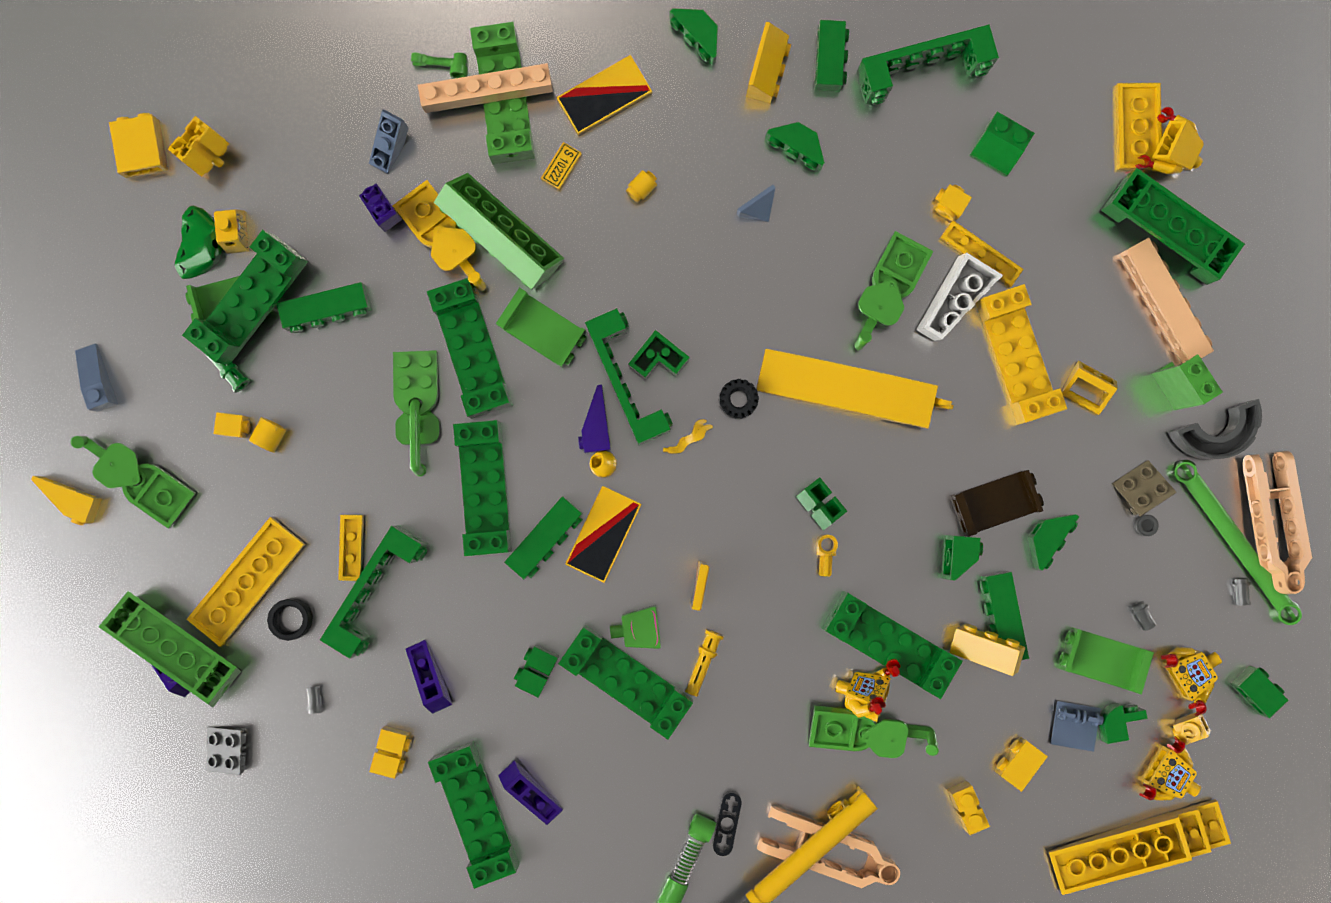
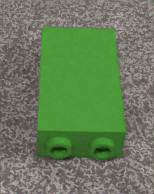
[185,276,278,321]
[496,287,587,368]
[1151,354,1223,410]
[1059,627,1154,695]

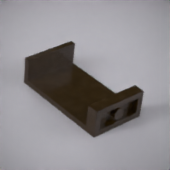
[950,470,1044,537]

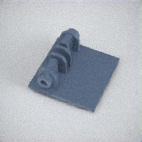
[1050,701,1103,752]

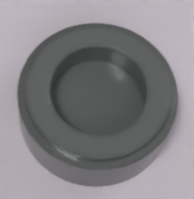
[1134,515,1159,536]

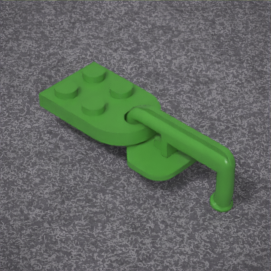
[854,231,933,350]
[393,350,440,476]
[70,435,196,529]
[809,706,939,758]

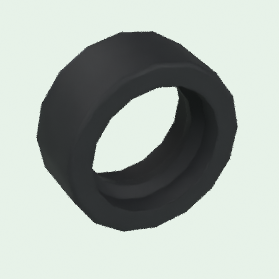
[267,598,313,641]

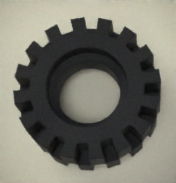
[719,379,759,419]

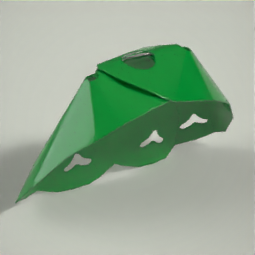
[174,205,223,279]

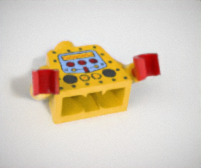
[1135,107,1203,174]
[1161,647,1222,716]
[835,659,901,722]
[1139,736,1201,800]

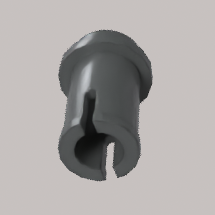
[1232,578,1251,606]
[1132,601,1156,631]
[306,686,324,714]

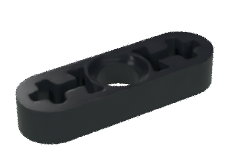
[713,791,742,856]

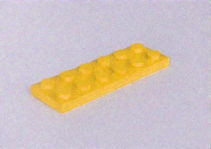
[186,517,306,647]

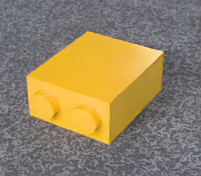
[109,113,168,178]

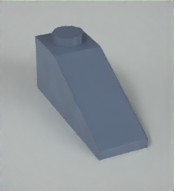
[75,343,118,412]

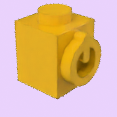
[935,184,972,221]
[1172,712,1211,745]

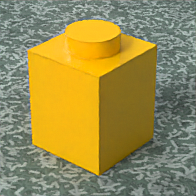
[213,412,251,438]

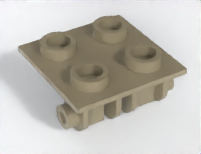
[1112,460,1177,517]

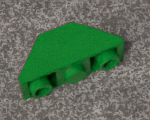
[669,8,718,65]
[765,122,825,171]
[1028,514,1079,571]

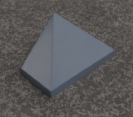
[737,185,776,222]

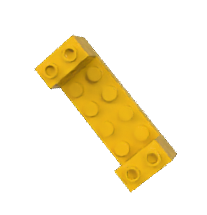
[976,284,1067,425]

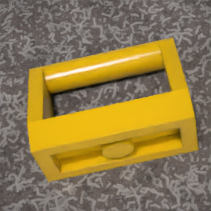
[1062,360,1118,415]

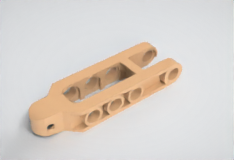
[1243,451,1312,594]
[757,806,900,888]

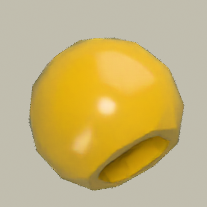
[590,450,617,478]

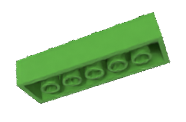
[433,173,564,289]

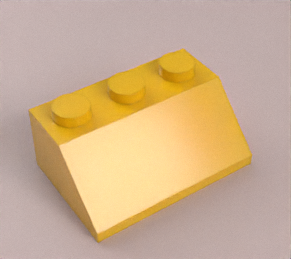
[746,22,791,104]

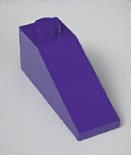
[578,384,611,454]
[405,640,452,714]
[498,760,563,825]

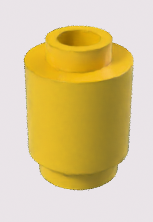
[625,170,657,203]

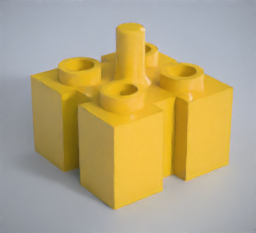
[168,116,230,177]

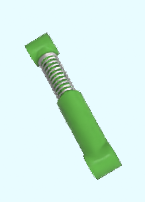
[657,813,717,903]

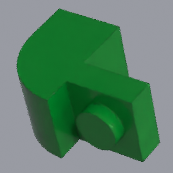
[1098,702,1148,744]

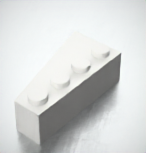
[916,253,1003,341]

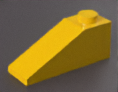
[31,476,102,526]

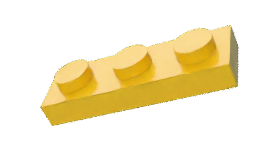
[338,515,364,581]

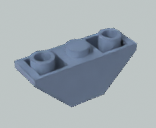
[369,110,409,174]

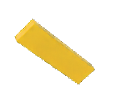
[939,220,1024,288]

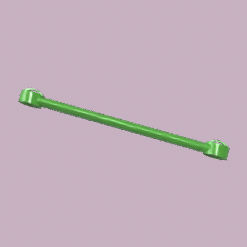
[1175,460,1302,625]

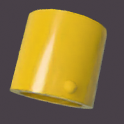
[249,417,287,453]

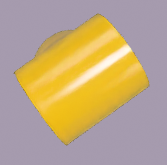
[816,534,838,577]

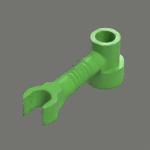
[411,52,468,78]

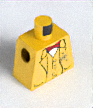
[214,209,249,254]

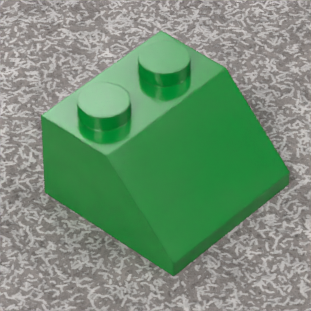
[970,111,1035,176]
[942,535,983,581]

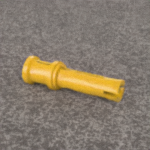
[685,629,724,697]

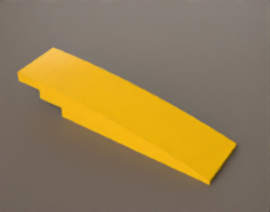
[756,349,938,429]
[1048,799,1231,895]

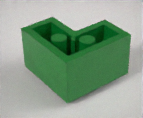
[628,330,690,380]

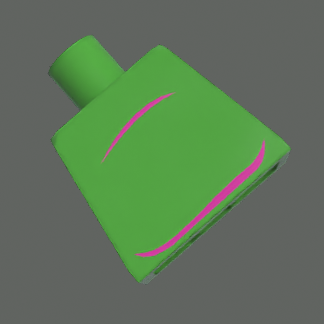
[610,605,661,649]

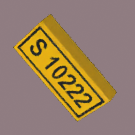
[541,142,582,191]

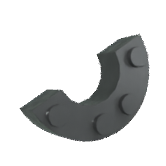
[1168,399,1262,460]

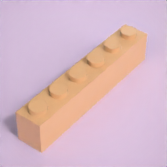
[418,63,553,113]
[1120,238,1214,363]

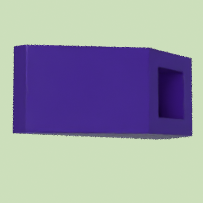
[359,183,402,232]

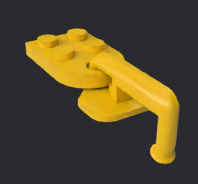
[392,180,486,291]

